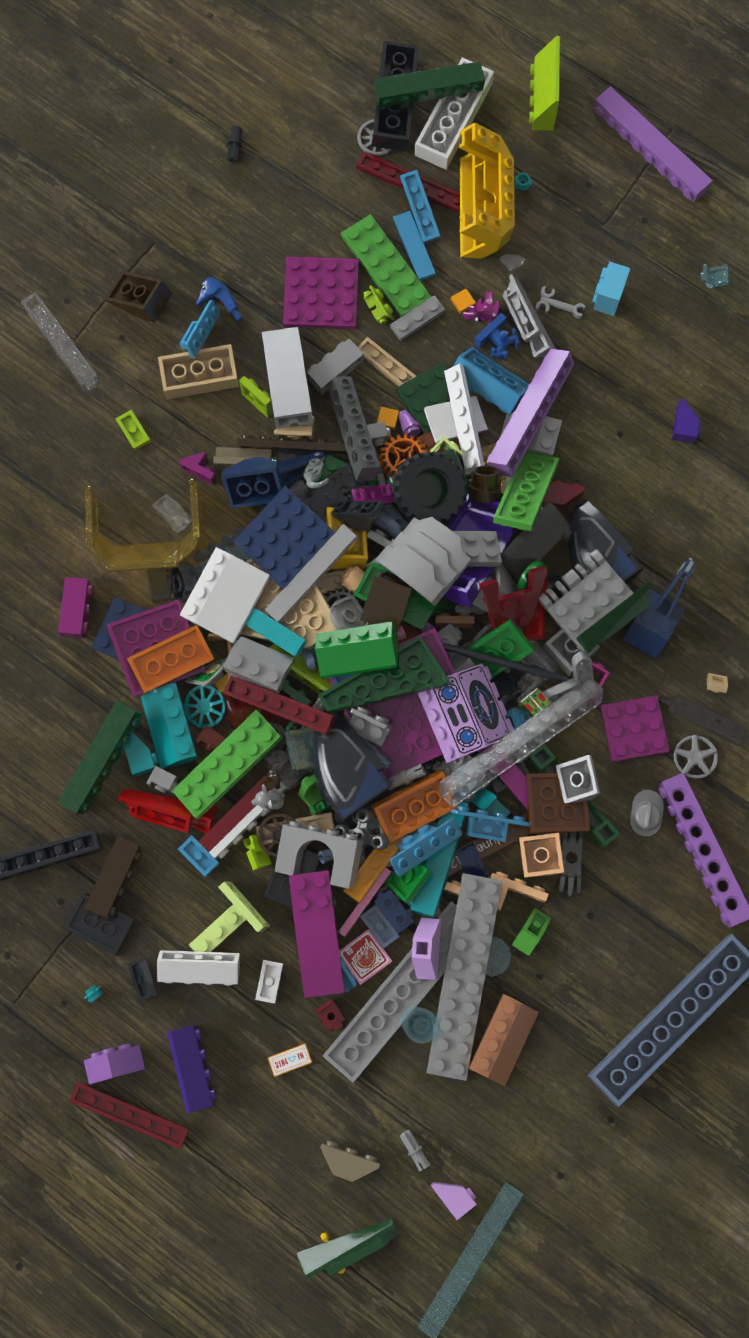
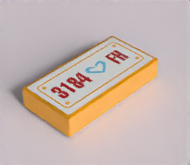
[268,1043,312,1077]

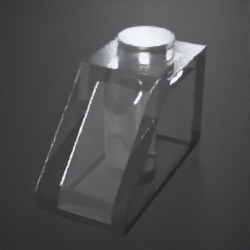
[152,494,192,533]

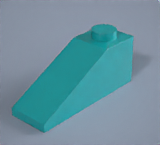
[124,732,159,777]

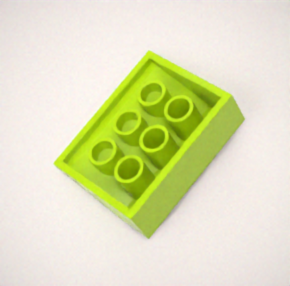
[529,36,560,131]

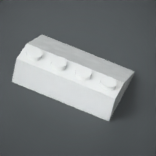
[180,547,270,644]

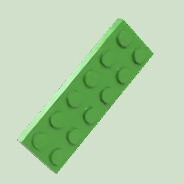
[341,214,431,318]
[493,451,559,531]
[172,709,283,819]

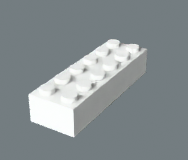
[415,57,494,170]

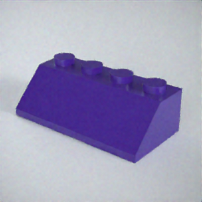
[167,1026,217,1114]

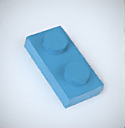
[178,835,220,878]

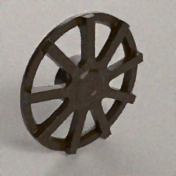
[258,813,296,857]

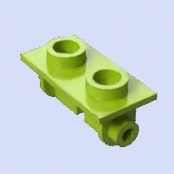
[363,285,394,325]

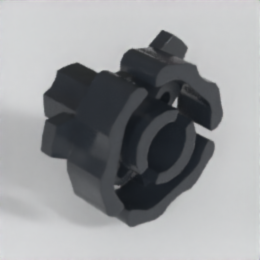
[169,562,202,603]

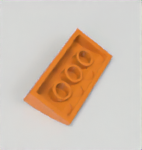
[370,770,459,843]

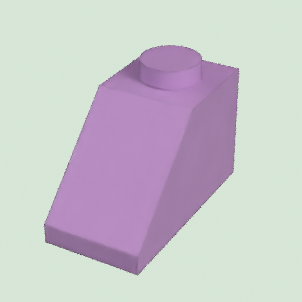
[431,1182,476,1220]

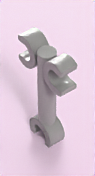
[535,286,585,319]

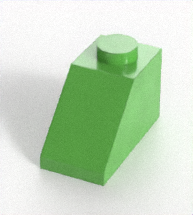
[512,908,552,956]

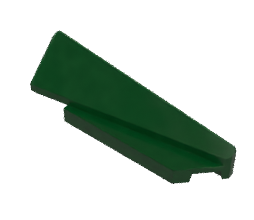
[576,581,652,653]
[297,1220,399,1279]

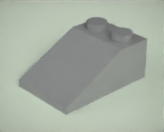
[499,413,562,456]

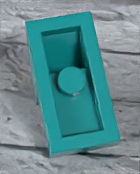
[470,788,511,816]

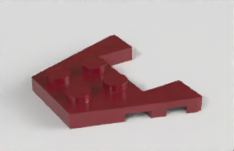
[479,566,547,630]

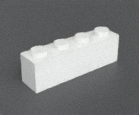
[157,950,240,986]

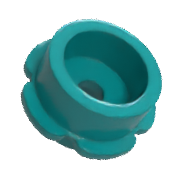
[514,173,532,191]
[84,985,103,1003]

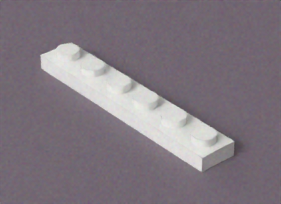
[444,364,484,476]

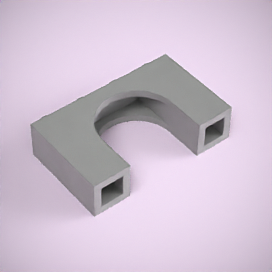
[275,821,363,889]

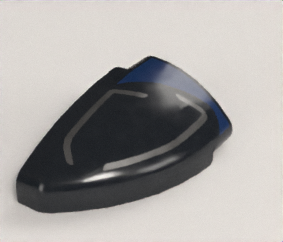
[568,500,644,585]
[312,712,393,821]

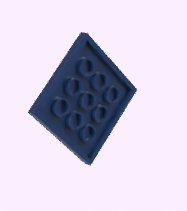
[234,486,335,590]

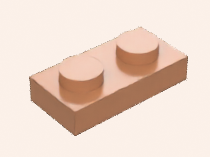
[435,613,474,628]

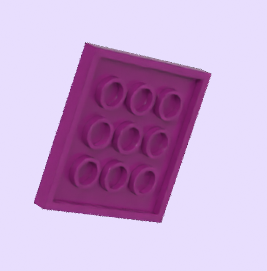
[283,257,359,329]
[106,600,206,697]

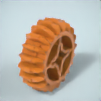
[379,434,428,479]

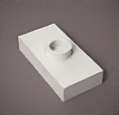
[255,960,283,1004]

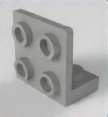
[348,706,392,746]

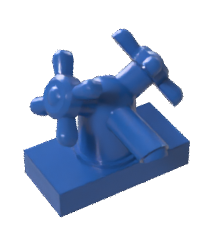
[474,313,520,360]

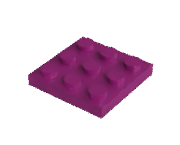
[600,695,669,762]

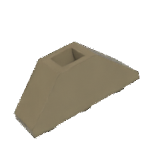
[320,1140,380,1182]

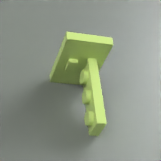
[189,882,270,952]

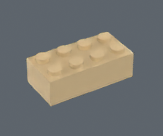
[158,344,239,400]

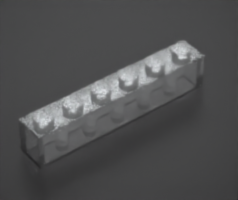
[20,292,101,394]

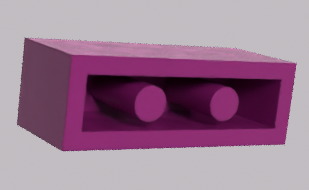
[58,577,93,639]

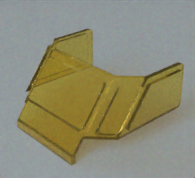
[85,478,202,572]

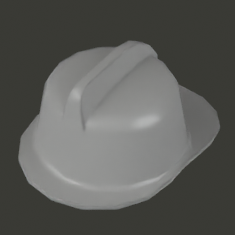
[630,790,664,836]

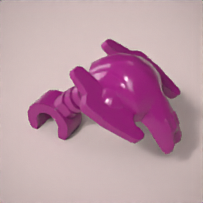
[463,290,500,324]

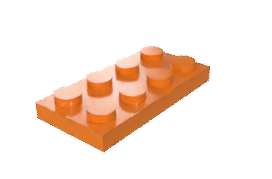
[127,625,214,694]

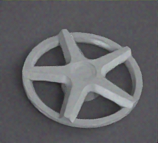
[674,735,718,779]

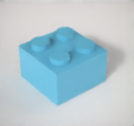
[592,261,630,316]

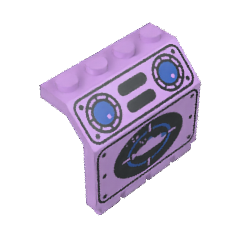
[418,664,514,763]

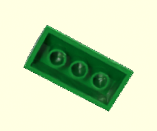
[315,622,399,679]

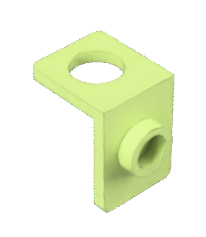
[430,437,463,460]

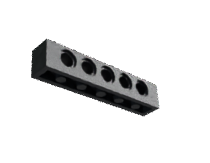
[0,829,103,881]

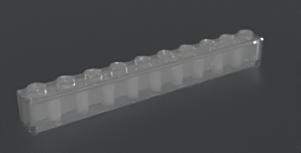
[440,677,603,807]

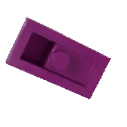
[178,452,216,485]

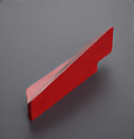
[119,789,218,833]

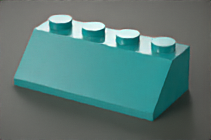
[141,683,198,770]

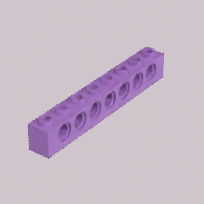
[659,773,749,927]

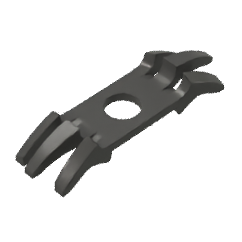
[559,832,583,896]

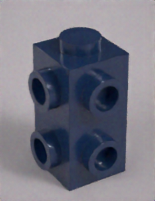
[374,889,415,934]

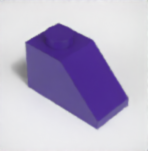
[672,399,702,444]

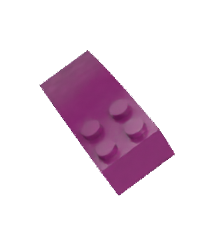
[289,870,345,998]

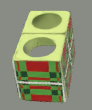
[517,688,550,724]

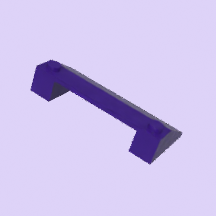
[444,494,518,607]

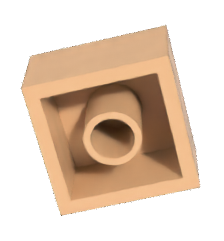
[519,833,565,878]

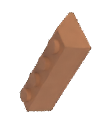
[469,994,539,1086]

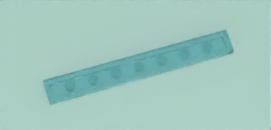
[417,1182,523,1338]

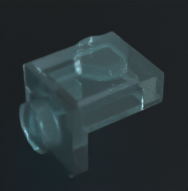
[701,264,730,288]

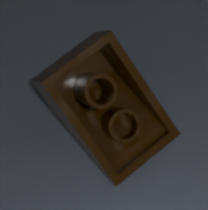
[104,271,173,322]

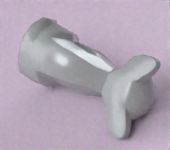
[252,784,284,811]

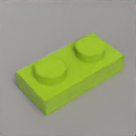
[116,410,151,451]

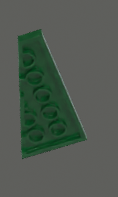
[318,636,451,714]

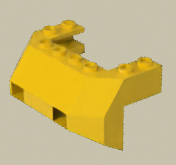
[459,123,515,259]

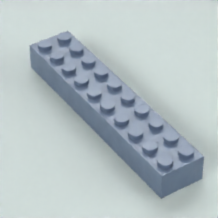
[587,934,749,1107]

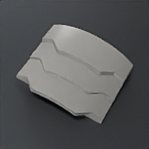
[376,517,472,606]

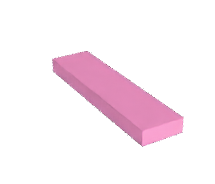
[339,868,391,937]

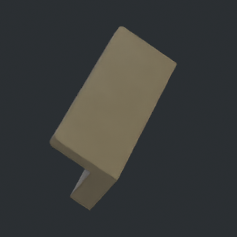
[213,447,272,470]

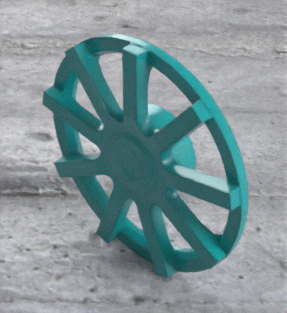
[184,685,225,728]

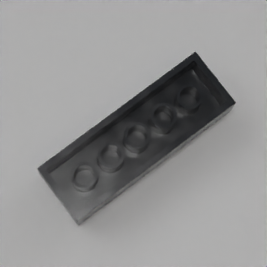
[371,40,419,152]

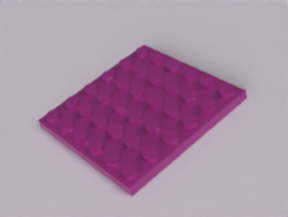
[329,628,456,778]

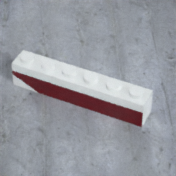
[198,759,299,860]

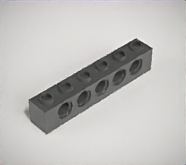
[329,377,380,481]

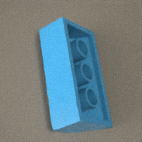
[453,347,529,414]

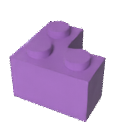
[84,1043,145,1084]

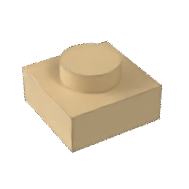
[707,673,728,693]

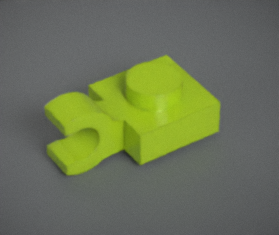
[243,834,272,871]

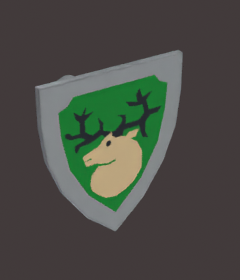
[185,657,227,696]

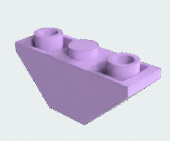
[412,918,442,980]

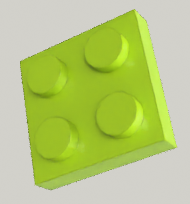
[239,376,273,419]

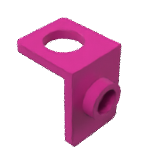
[592,661,610,694]

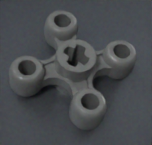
[334,808,389,866]

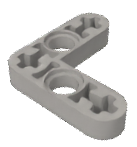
[542,651,594,707]

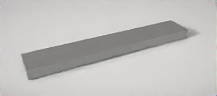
[265,524,358,623]

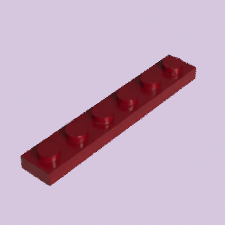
[223,675,335,735]
[69,1082,189,1149]

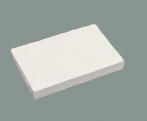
[424,396,488,443]

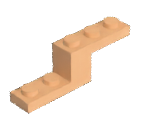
[444,872,548,911]

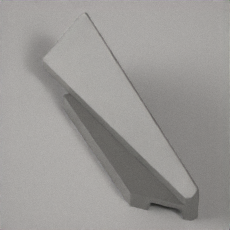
[503,274,555,358]

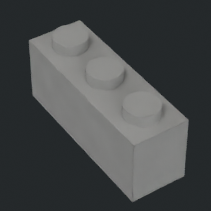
[307,339,364,395]

